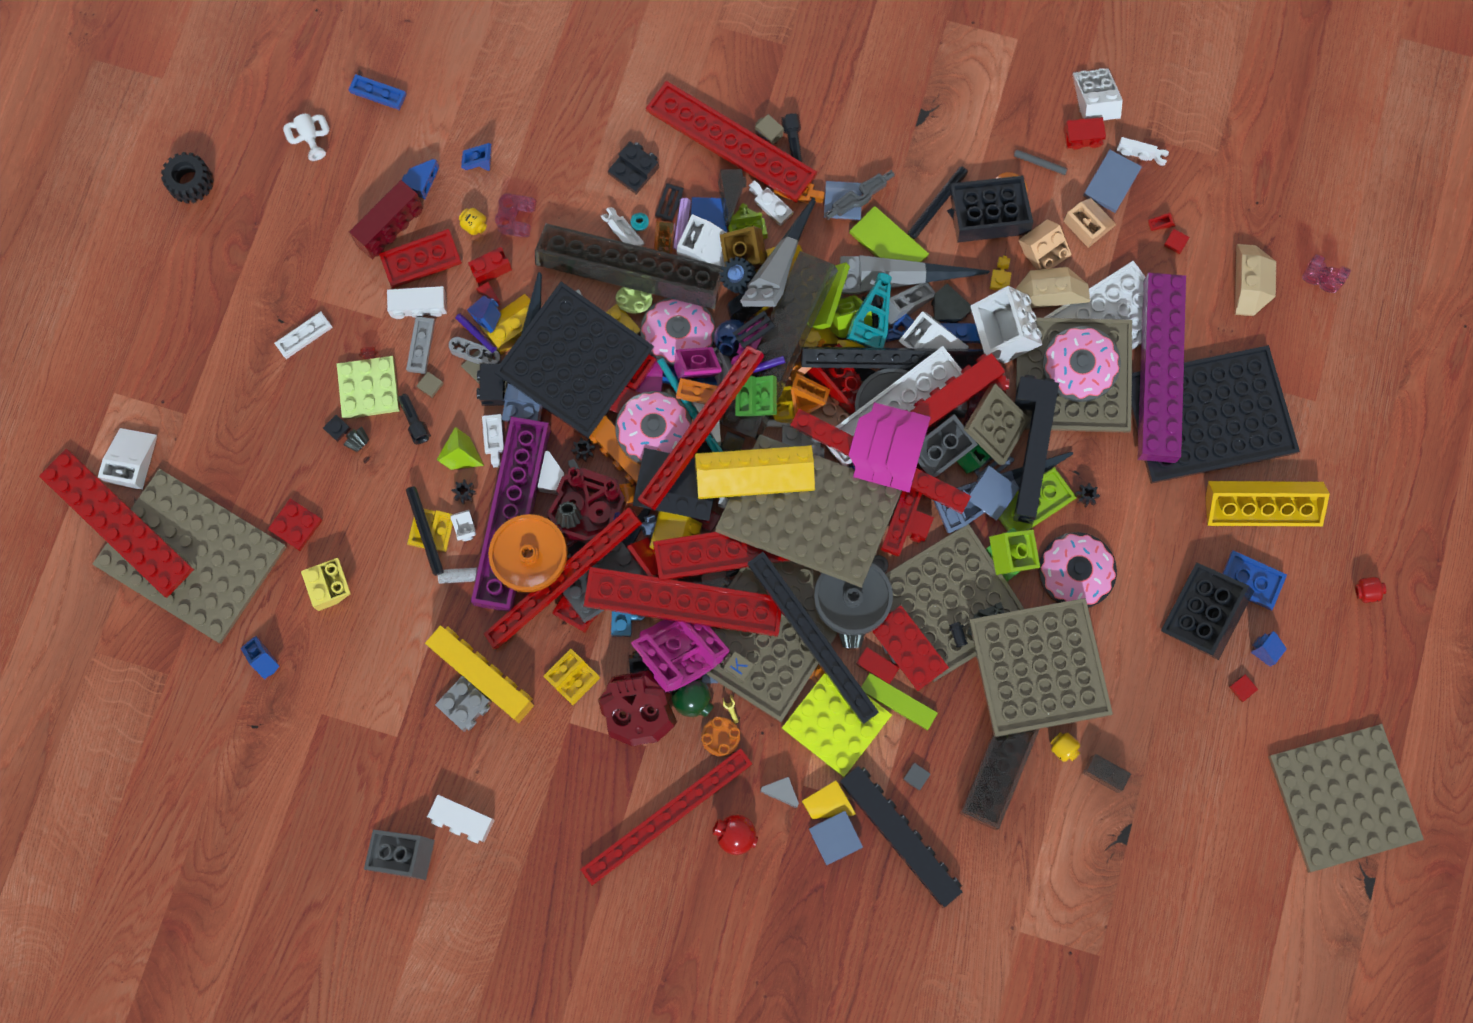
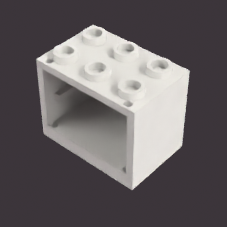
[971,286,1043,364]

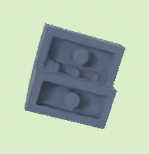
[824,181,862,220]
[968,465,1019,521]
[809,811,863,866]

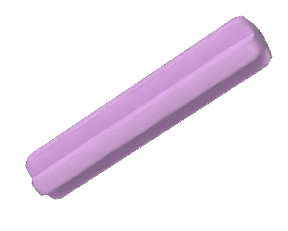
[673,198,691,250]

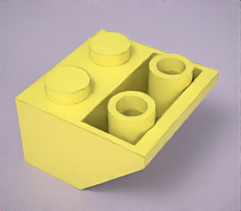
[301,558,351,611]

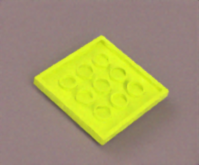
[782,673,892,777]

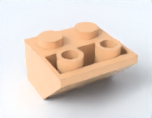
[1063,198,1116,248]
[1019,219,1072,270]

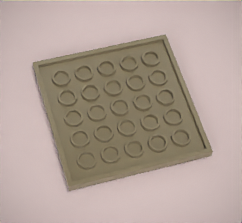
[1016,318,1132,433]
[886,524,1024,682]
[969,598,1113,737]
[1268,724,1424,873]

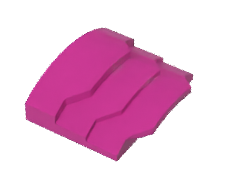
[849,402,931,493]
[631,619,730,692]

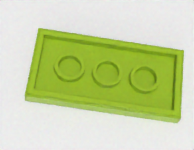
[849,206,929,262]
[998,467,1077,532]

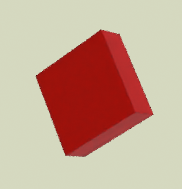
[1164,228,1190,254]
[1229,674,1258,702]

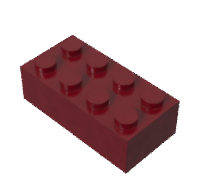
[349,180,423,260]

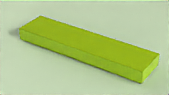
[813,263,850,330]
[861,673,938,731]

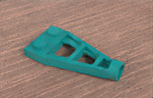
[846,273,892,348]

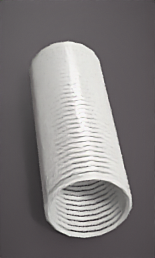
[438,567,478,584]

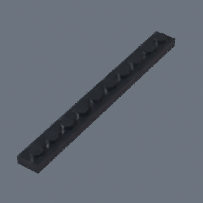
[801,347,984,369]
[747,552,879,724]

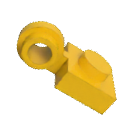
[990,255,1011,291]

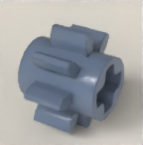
[641,515,657,539]

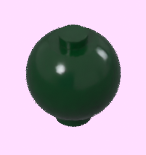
[672,679,714,717]

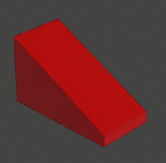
[1148,212,1176,231]
[476,282,501,305]

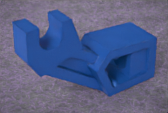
[885,314,914,342]

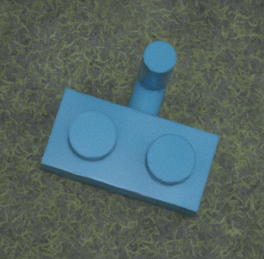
[611,611,645,637]

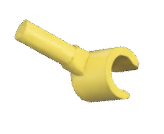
[722,695,739,724]

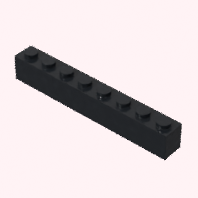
[839,766,963,908]

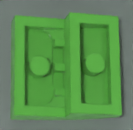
[735,375,777,416]

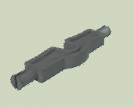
[824,170,895,220]

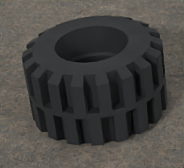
[161,152,213,204]

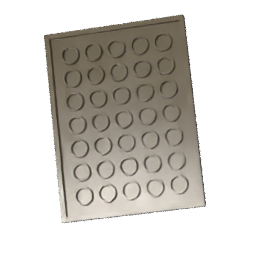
[715,435,902,588]
[92,469,287,644]
[706,561,838,722]

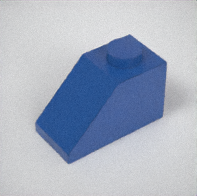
[402,159,439,199]
[467,296,501,333]
[240,636,280,679]

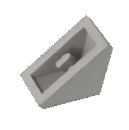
[760,777,799,808]

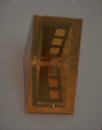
[653,220,676,258]

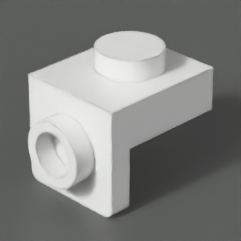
[451,510,476,542]

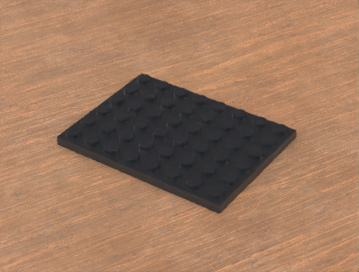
[1131,345,1300,484]

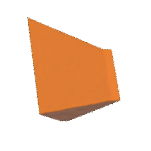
[791,373,830,415]

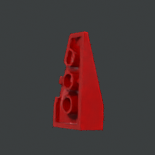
[806,343,861,415]

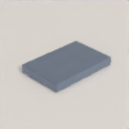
[1083,150,1142,213]

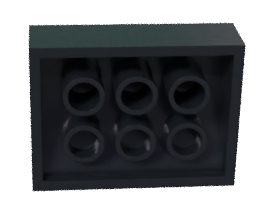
[950,175,1033,243]
[632,448,713,521]
[1161,562,1254,660]

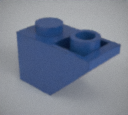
[1251,631,1287,667]

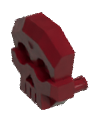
[547,467,626,544]
[598,670,677,746]

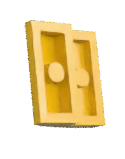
[407,508,453,552]
[543,649,600,705]

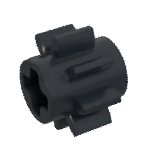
[571,437,595,462]
[451,479,477,504]
[1075,483,1100,508]

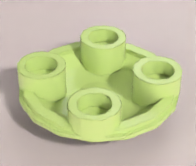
[615,281,653,314]

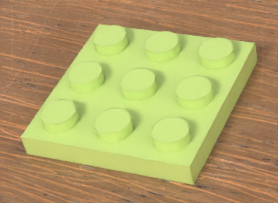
[337,356,400,419]

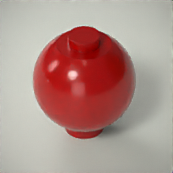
[712,814,758,855]

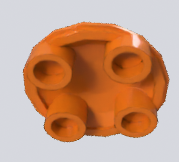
[701,717,740,756]

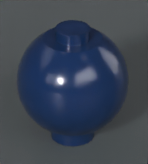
[714,319,746,357]

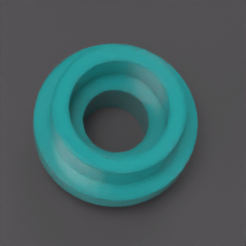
[631,213,649,231]

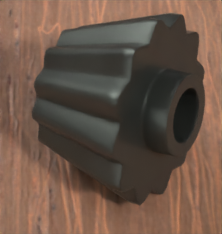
[343,426,369,452]
[555,501,582,529]
[839,633,865,648]

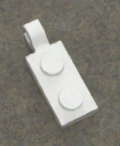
[1116,137,1169,166]
[749,181,793,226]
[601,207,644,251]
[482,414,504,467]

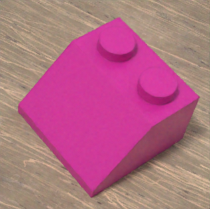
[674,347,722,379]

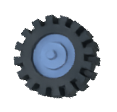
[720,257,756,293]

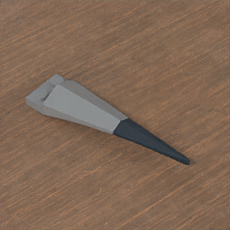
[740,197,816,307]
[840,255,990,294]

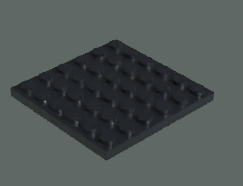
[494,281,654,439]

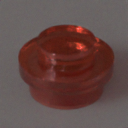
[359,347,378,360]

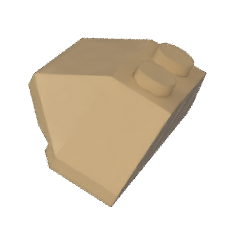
[1235,244,1276,316]
[1016,267,1090,308]

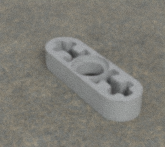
[449,337,501,365]

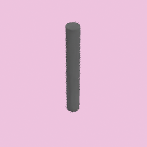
[1014,149,1068,175]

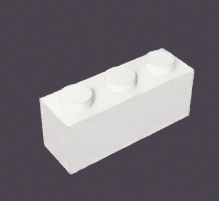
[387,286,447,319]
[427,795,494,844]

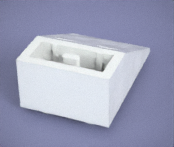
[1073,68,1123,120]
[677,214,727,272]
[899,311,969,349]
[98,428,157,490]

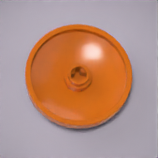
[488,514,568,592]

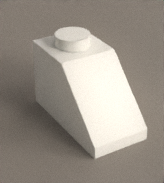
[538,451,565,495]

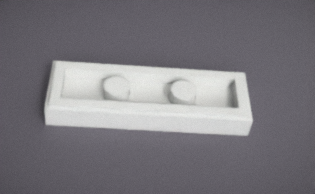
[274,312,333,359]

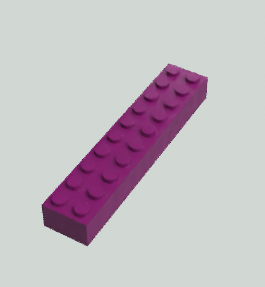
[1137,273,1186,463]
[471,417,551,612]

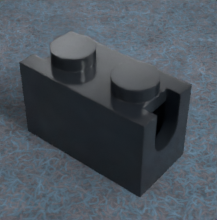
[476,364,505,406]

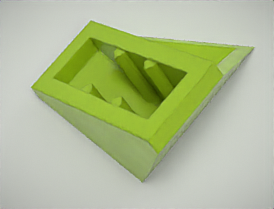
[437,427,484,470]

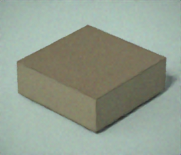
[417,372,444,398]

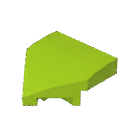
[728,203,768,239]

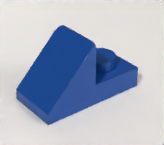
[461,143,492,171]

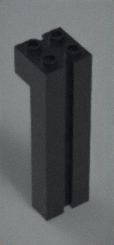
[1013,375,1059,524]

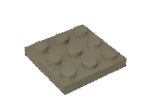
[964,383,1030,465]

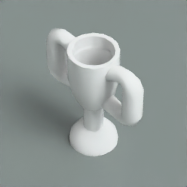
[283,114,329,161]

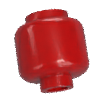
[1355,577,1387,603]

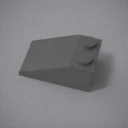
[918,413,978,477]
[364,830,435,880]

